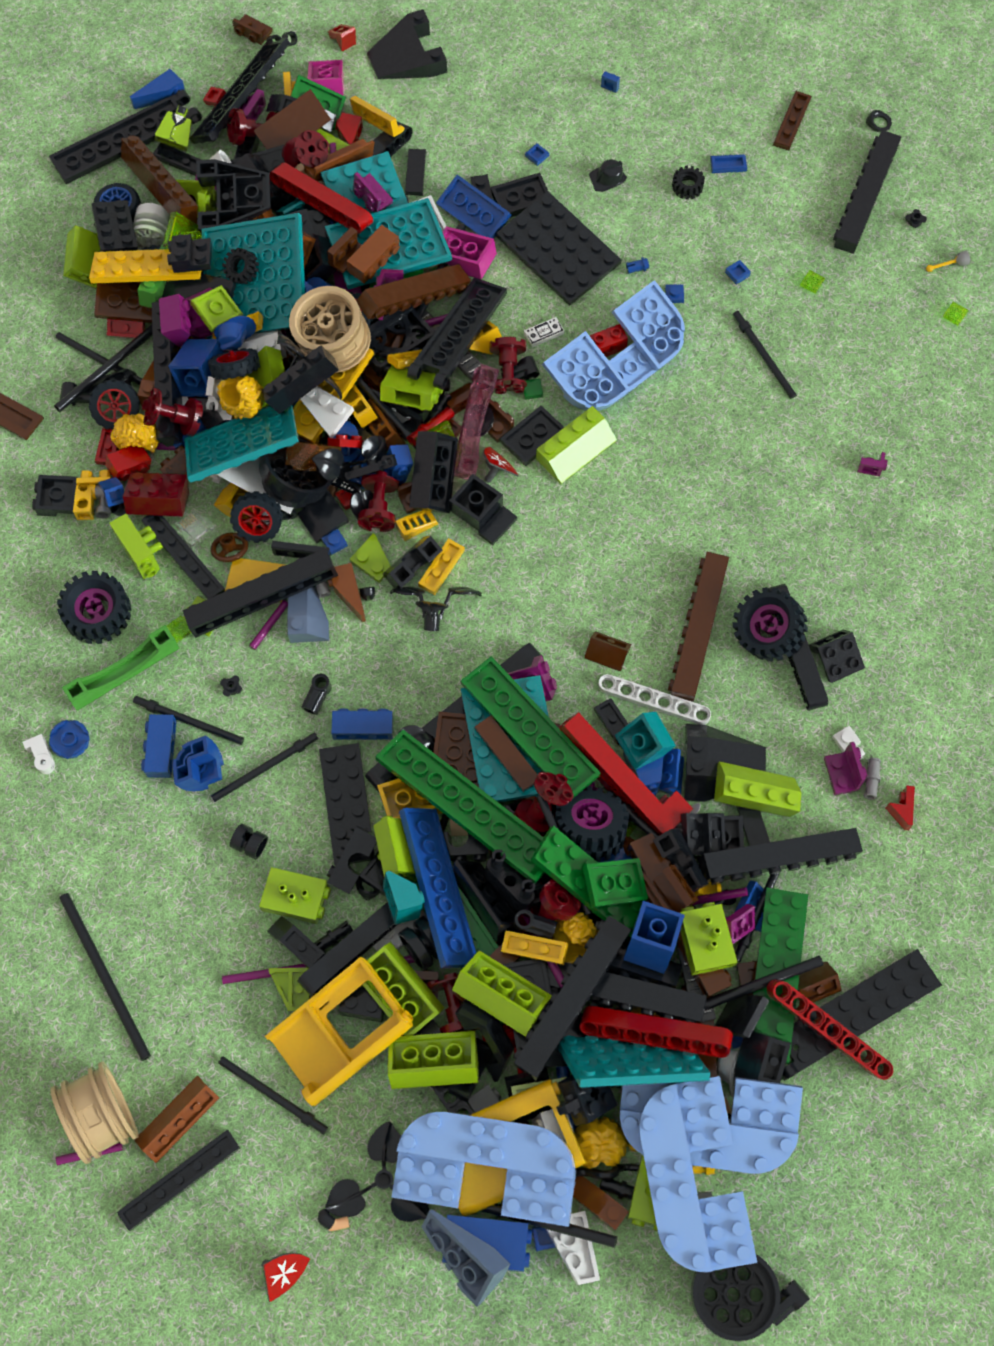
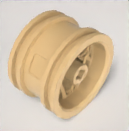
[289,286,371,373]
[50,1061,139,1164]

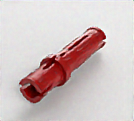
[407,407,455,446]

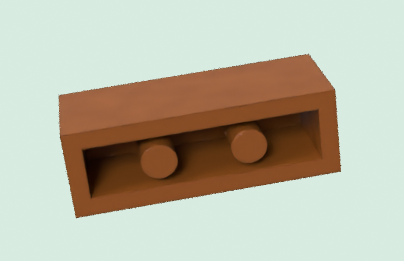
[346,225,400,283]

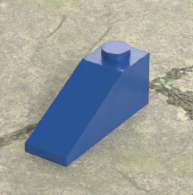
[129,69,185,109]

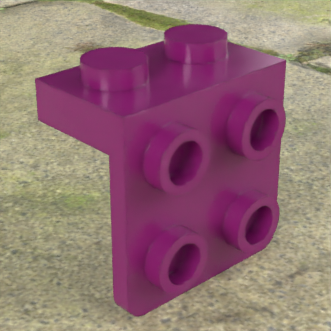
[508,655,557,701]

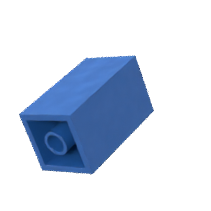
[442,1215,532,1272]

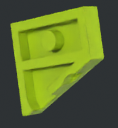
[349,533,391,583]
[269,968,310,1011]

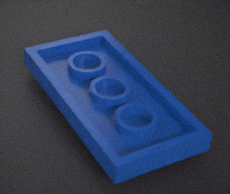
[436,174,511,239]

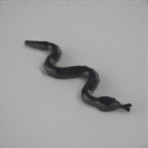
[575,1163,639,1180]

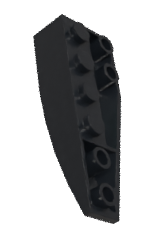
[733,1030,791,1093]

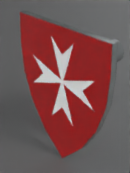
[483,447,519,482]
[262,1253,310,1302]

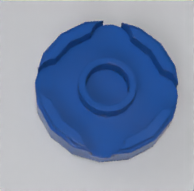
[49,720,90,759]

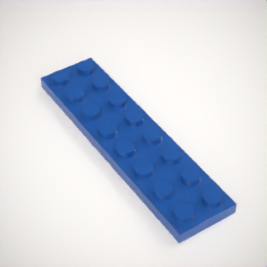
[399,808,476,969]

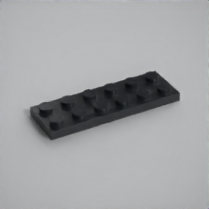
[319,743,375,866]

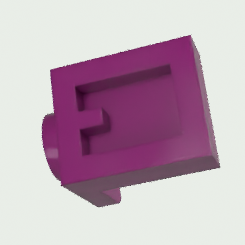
[857,452,888,477]

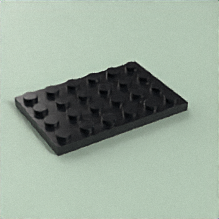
[496,191,622,306]

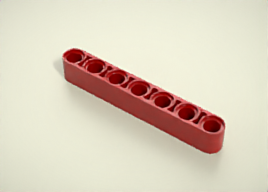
[269,163,373,234]
[767,980,894,1080]
[579,1006,733,1058]

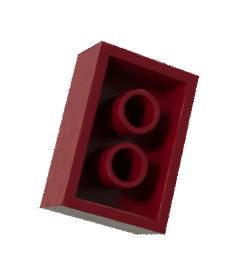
[123,472,189,517]

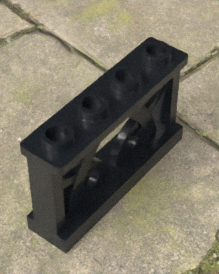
[368,307,435,377]

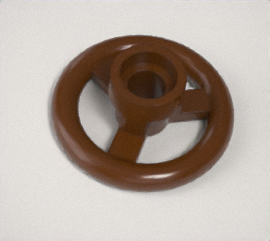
[210,532,248,562]

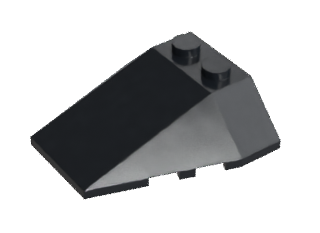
[684,724,766,802]

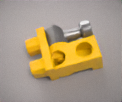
[73,470,111,520]

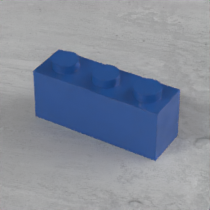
[331,708,393,740]
[141,714,177,778]

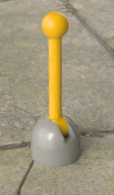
[926,250,970,272]

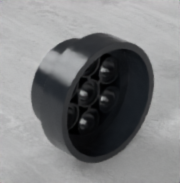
[259,437,333,509]
[691,1254,780,1341]

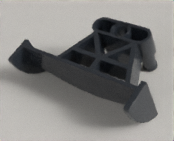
[484,803,553,912]

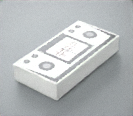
[524,317,564,348]

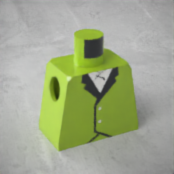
[155,106,191,152]

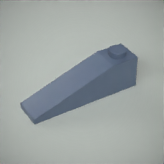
[287,586,329,643]
[421,1210,510,1307]

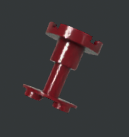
[227,108,277,145]
[282,130,329,168]
[489,337,527,394]
[142,387,203,436]
[358,471,399,532]
[513,772,574,837]
[518,879,581,936]
[427,973,479,1033]

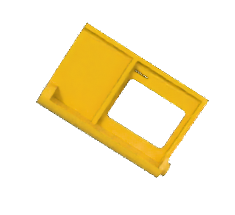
[265,957,413,1106]
[459,1079,586,1217]

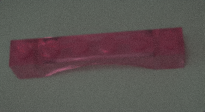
[454,364,499,480]

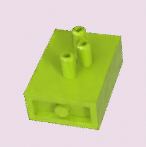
[63,225,100,288]
[246,346,285,408]
[380,365,444,411]
[109,514,163,579]
[373,816,417,882]
[259,867,331,924]
[680,902,738,975]
[627,1155,658,1232]

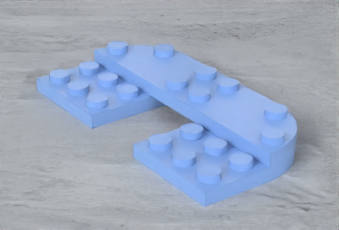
[542,280,685,411]
[639,1076,757,1272]
[620,1077,803,1174]
[391,1112,576,1227]

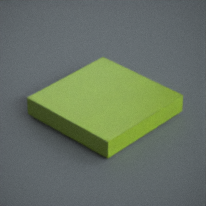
[190,285,243,333]

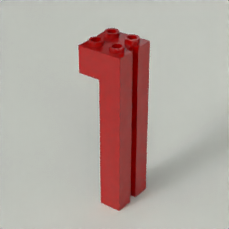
[558,712,693,835]

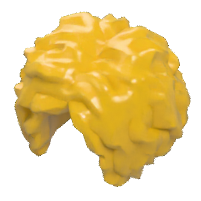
[217,375,264,420]
[110,413,159,453]
[553,912,598,964]
[574,1117,629,1169]

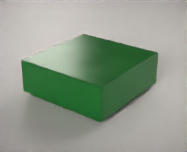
[524,378,543,400]

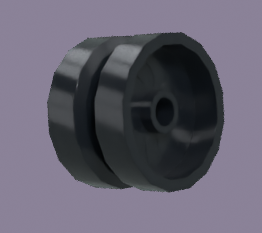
[398,916,439,971]

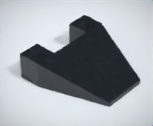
[367,9,447,79]
[196,159,271,236]

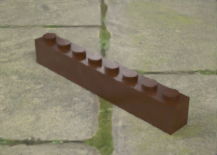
[121,136,198,227]
[356,264,471,319]
[668,552,729,702]
[627,833,732,998]

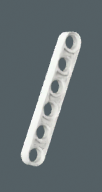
[598,674,711,725]

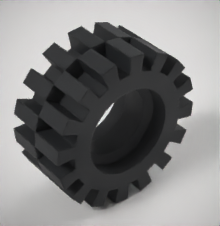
[672,165,705,200]
[222,248,259,284]

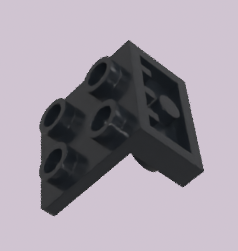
[809,629,865,683]

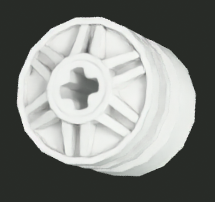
[133,203,173,248]

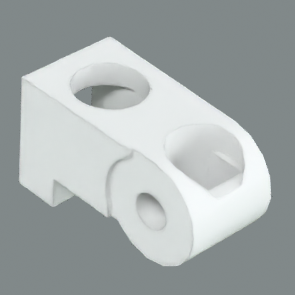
[23,734,55,774]

